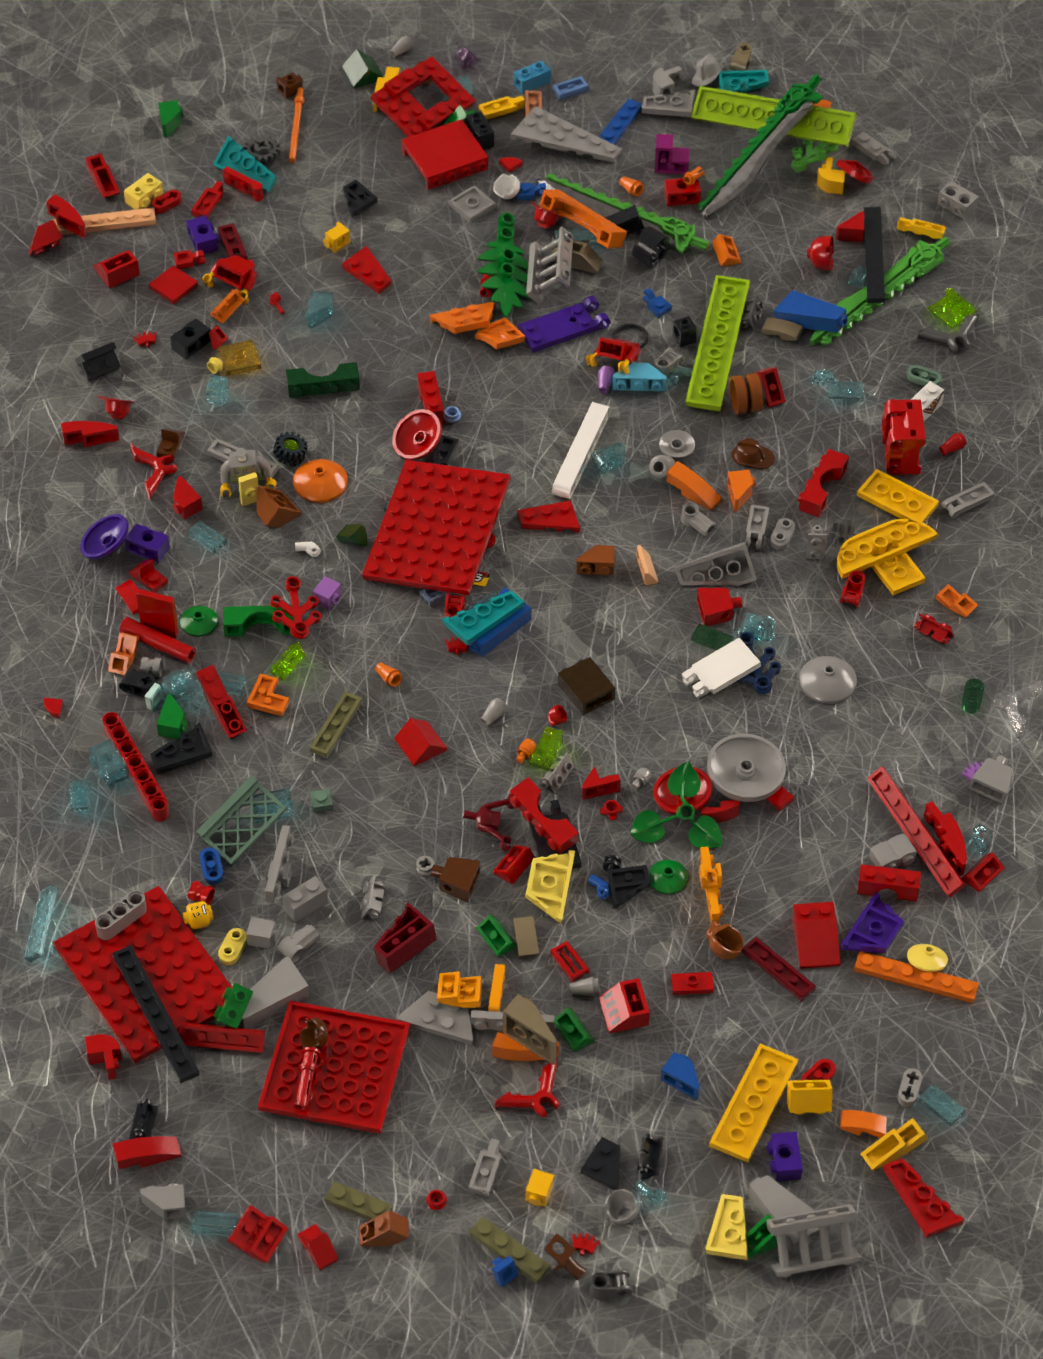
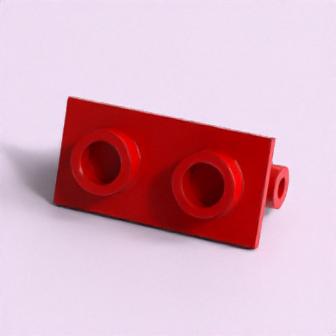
[914,614,954,644]

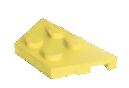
[525,850,575,923]

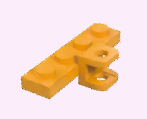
[699,847,723,925]

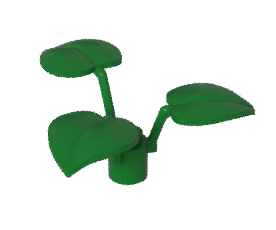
[630,762,722,849]

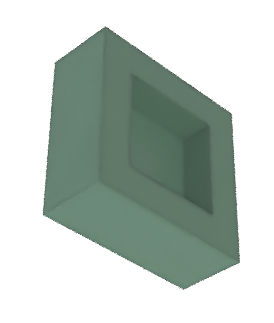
[310,789,333,812]

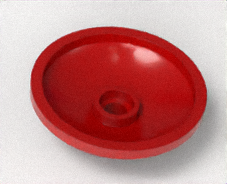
[392,409,442,460]
[653,767,712,814]

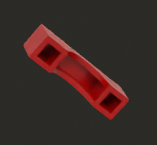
[798,449,849,517]
[509,777,579,854]

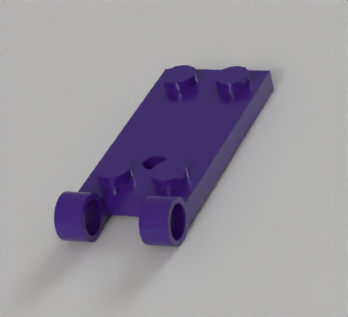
[518,296,611,353]

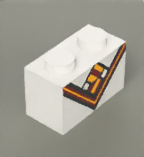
[910,381,945,421]

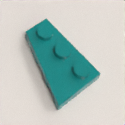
[718,70,769,93]

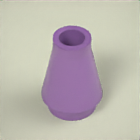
[598,366,615,393]

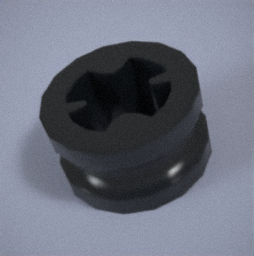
[603,855,622,871]

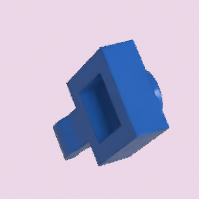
[517,183,546,200]
[643,288,672,318]

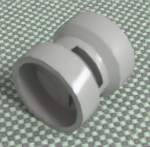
[140,657,163,677]

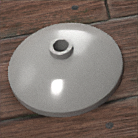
[799,656,857,704]

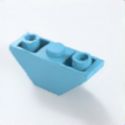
[612,363,667,391]

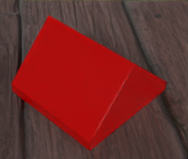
[394,718,447,766]

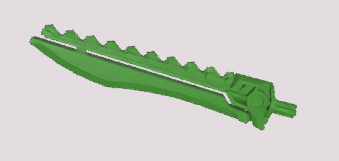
[810,237,951,345]

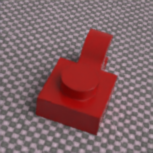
[174,250,206,269]

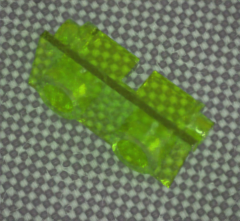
[270,641,306,681]

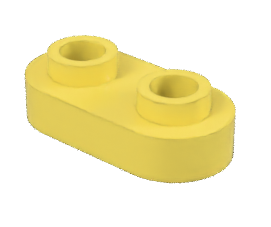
[218,928,247,966]

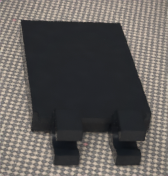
[529,800,581,869]

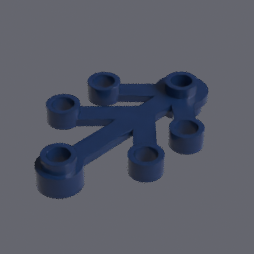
[736,632,781,694]

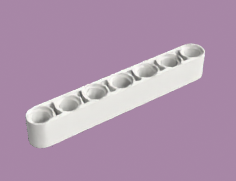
[552,402,611,499]

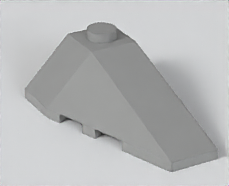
[675,542,757,586]

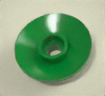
[180,606,218,637]
[649,860,688,894]

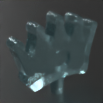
[812,368,836,386]

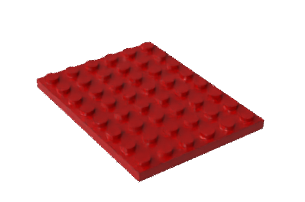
[362,460,511,595]
[53,886,231,1064]

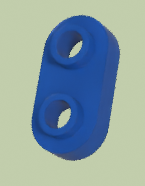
[199,848,224,885]

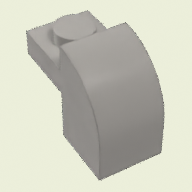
[652,66,682,96]

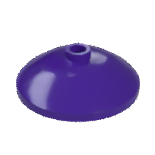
[80,514,129,559]

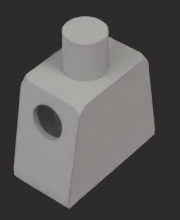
[968,756,1013,804]

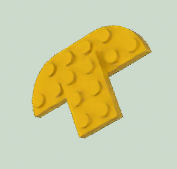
[837,519,938,596]

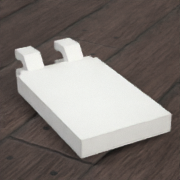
[682,638,761,699]

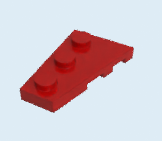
[342,246,391,294]
[517,500,580,532]

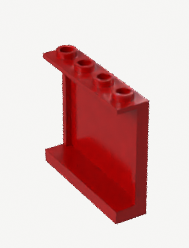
[401,119,488,190]

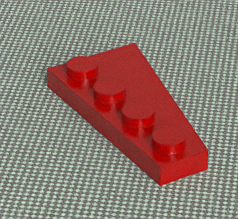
[883,1158,964,1238]

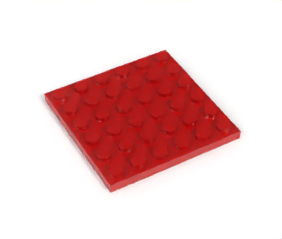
[258,1000,410,1134]

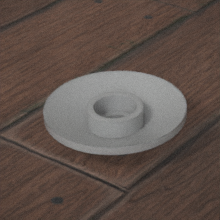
[659,430,695,459]

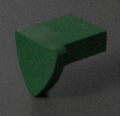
[336,523,368,546]

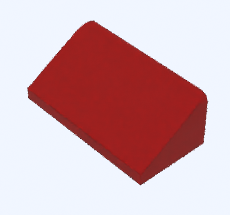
[493,845,535,884]
[961,852,1005,892]

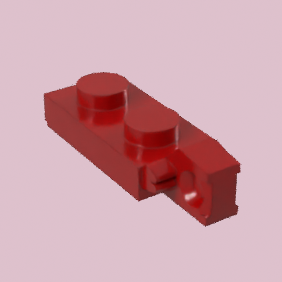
[191,181,224,219]

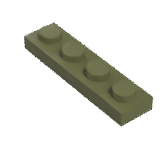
[309,691,362,759]
[470,1216,551,1284]

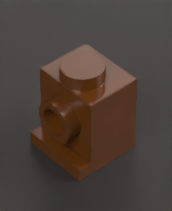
[276,72,303,99]

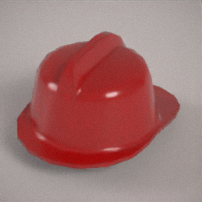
[532,202,562,229]
[97,396,135,419]

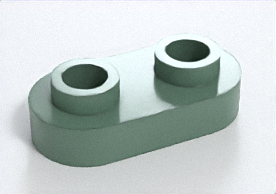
[907,365,942,386]

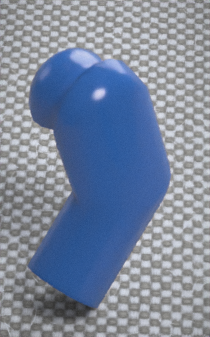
[588,874,610,899]

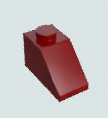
[753,367,786,407]
[172,476,203,520]

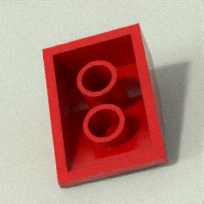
[792,901,841,969]

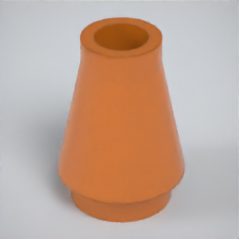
[619,176,644,197]
[375,662,402,687]

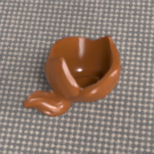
[706,920,744,960]

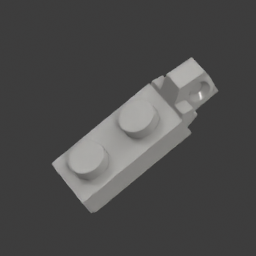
[468,1139,502,1197]

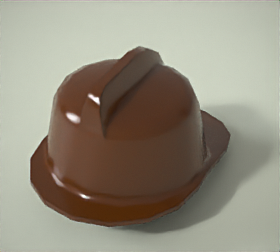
[731,438,775,469]

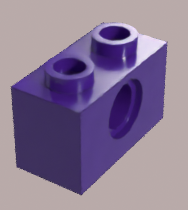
[186,216,219,254]
[125,524,170,563]
[767,1132,803,1181]

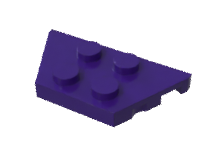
[841,892,904,953]

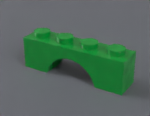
[223,604,294,636]

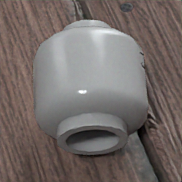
[649,455,675,479]

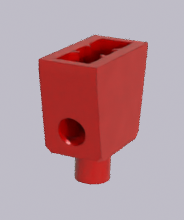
[697,588,743,627]

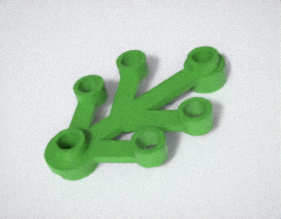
[791,139,838,172]

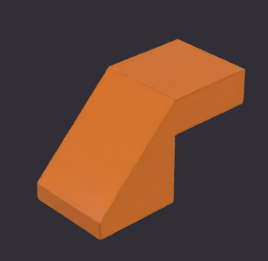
[108,632,140,675]

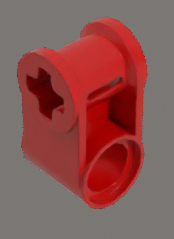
[840,571,865,608]
[445,593,466,618]

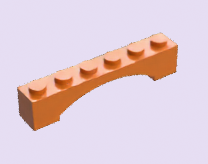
[540,189,627,248]

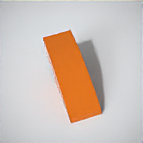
[666,461,722,511]
[492,1032,560,1061]

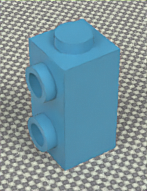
[514,61,551,94]

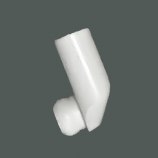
[295,541,320,557]

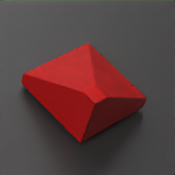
[209,325,228,350]

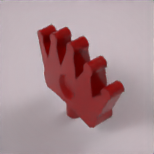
[133,331,157,348]
[445,637,469,655]
[572,1233,600,1256]

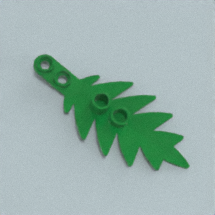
[477,212,530,317]

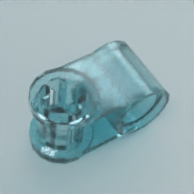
[590,443,626,474]
[738,613,775,641]

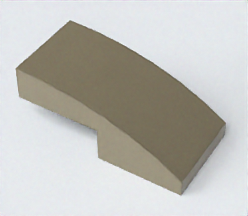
[762,318,803,341]
[513,916,539,957]

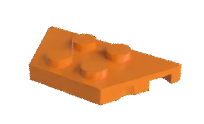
[430,302,496,334]

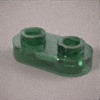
[961,678,985,713]

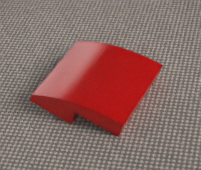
[227,1205,288,1263]

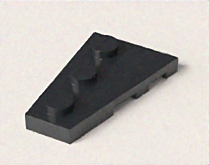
[150,723,213,773]

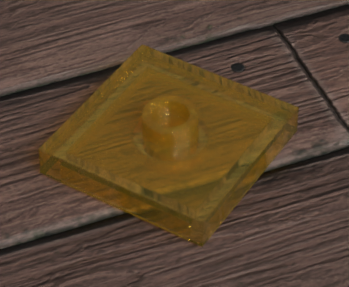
[218,339,261,376]

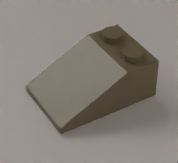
[503,994,557,1065]

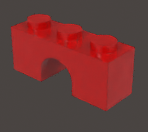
[417,371,444,425]
[857,864,921,902]

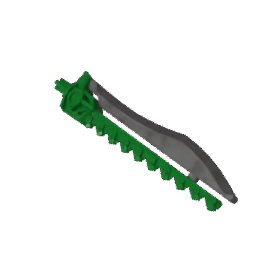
[698,74,823,219]

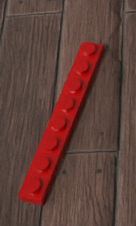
[867,766,966,898]

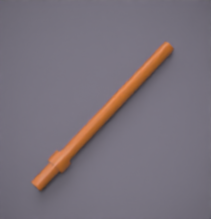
[289,88,304,163]

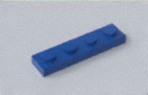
[599,99,642,145]

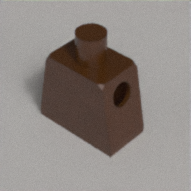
[431,857,480,902]

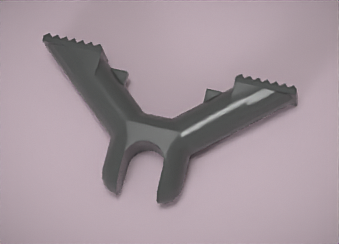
[917,313,979,353]

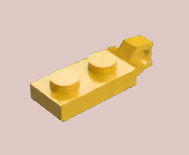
[478,96,525,120]
[897,217,946,239]

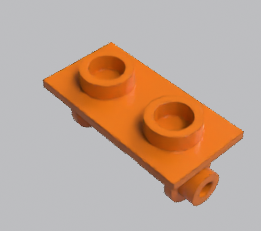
[210,288,246,324]

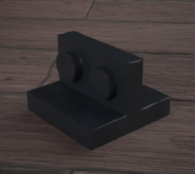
[75,342,121,380]

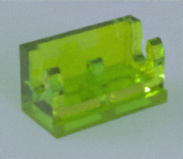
[529,727,563,771]

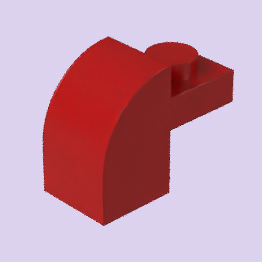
[85,1034,122,1080]

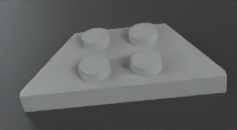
[397,991,473,1045]

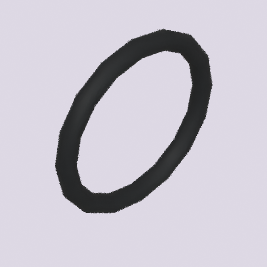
[613,323,649,348]

